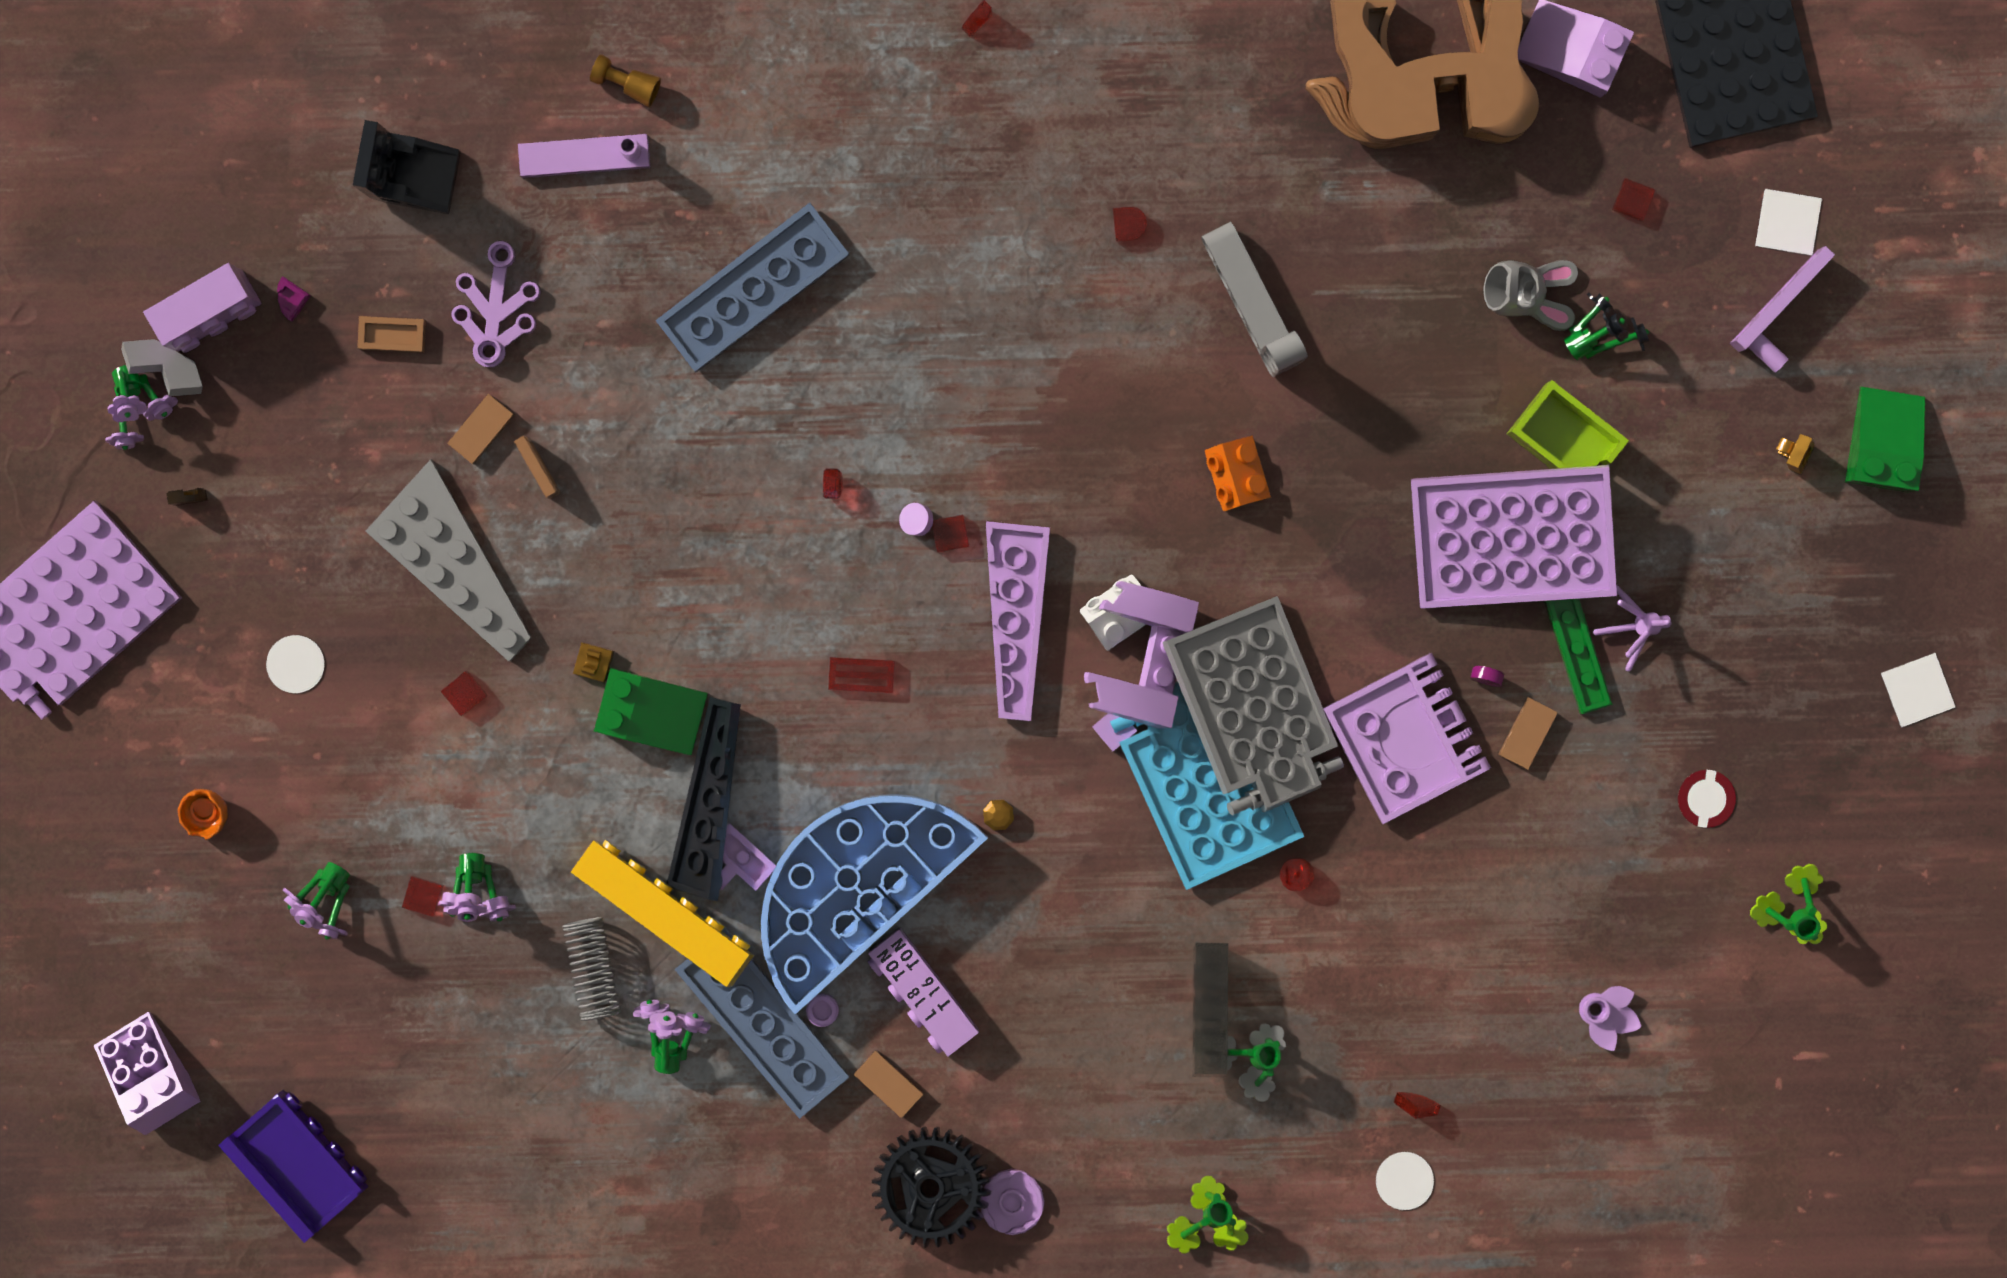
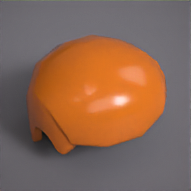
[177,789,228,840]

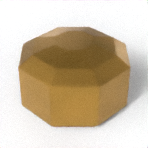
[983,799,1014,831]

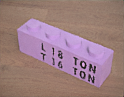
[868,928,979,1056]

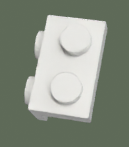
[1080,575,1146,651]

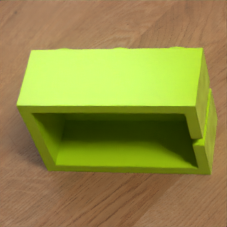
[1506,380,1629,469]

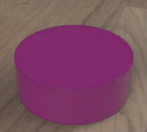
[1470,666,1505,687]

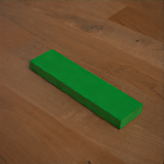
[1544,598,1613,715]

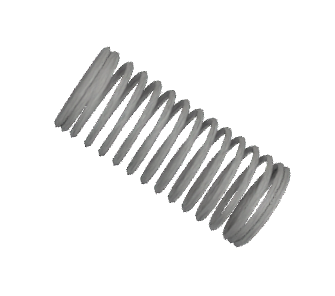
[562,917,621,1021]

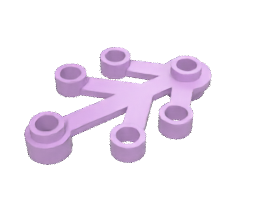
[451,241,541,368]

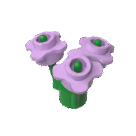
[438,853,516,922]

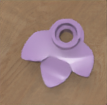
[1579,986,1641,1051]

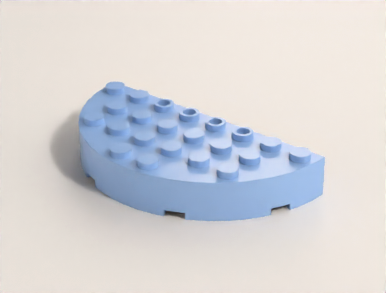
[761,794,988,1014]

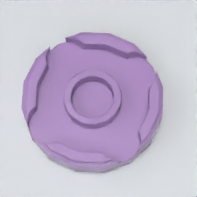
[981,1169,1044,1235]

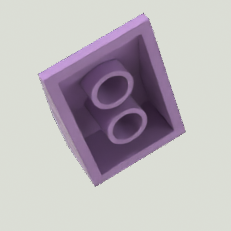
[1518,0,1634,98]

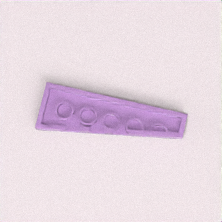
[986,521,1050,721]

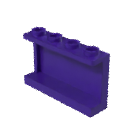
[218,1090,369,1243]

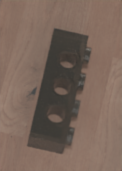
[1192,943,1228,1078]

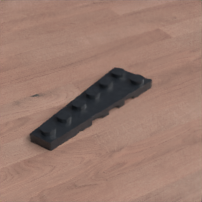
[667,697,741,901]

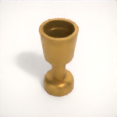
[590,54,661,107]

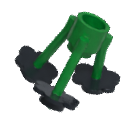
[1564,292,1649,361]

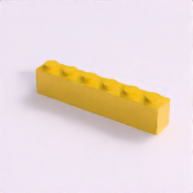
[571,840,754,987]

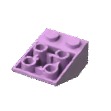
[94,1012,201,1135]

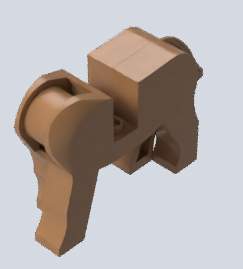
[1306,0,1539,149]

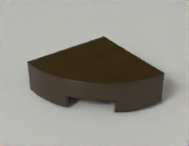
[166,488,208,506]

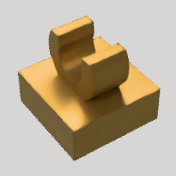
[1776,434,1815,474]
[573,642,614,682]

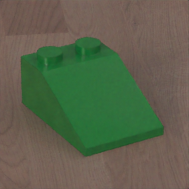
[1845,387,1925,493]
[594,668,708,755]

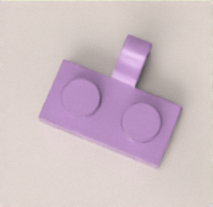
[720,823,776,891]

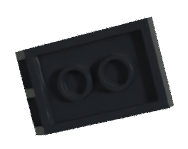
[353,120,461,214]

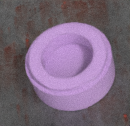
[899,503,933,536]
[806,993,839,1027]

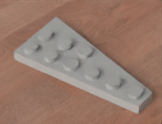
[366,459,532,662]

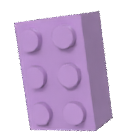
[143,263,262,353]

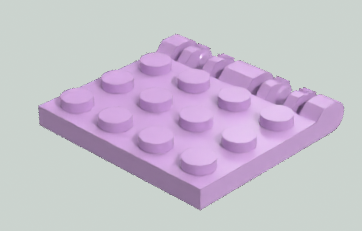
[1323,653,1491,824]

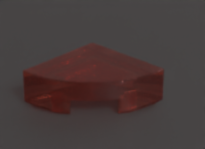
[962,0,992,37]
[1394,1092,1441,1119]

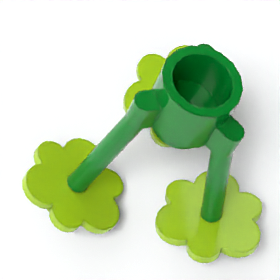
[1750,864,1827,944]
[1167,1176,1249,1254]

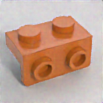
[1205,435,1271,511]

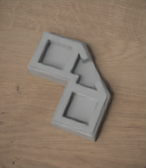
[121,339,203,396]

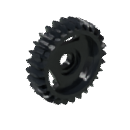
[872,1126,991,1248]

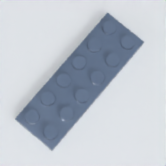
[656,203,850,373]
[675,927,850,1119]

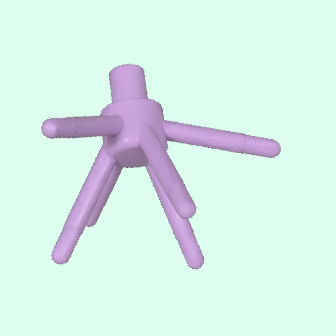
[1593,585,1671,672]

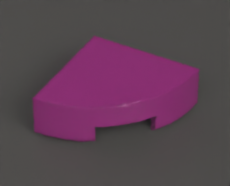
[277,276,311,322]

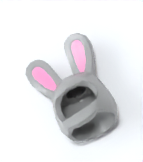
[1483,260,1578,331]

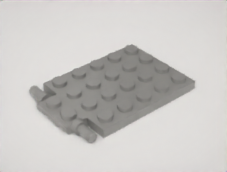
[1162,596,1344,815]

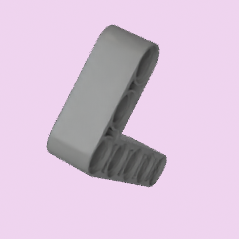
[1201,222,1308,377]

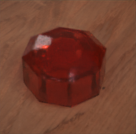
[823,468,843,499]

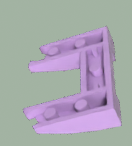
[1084,581,1199,728]

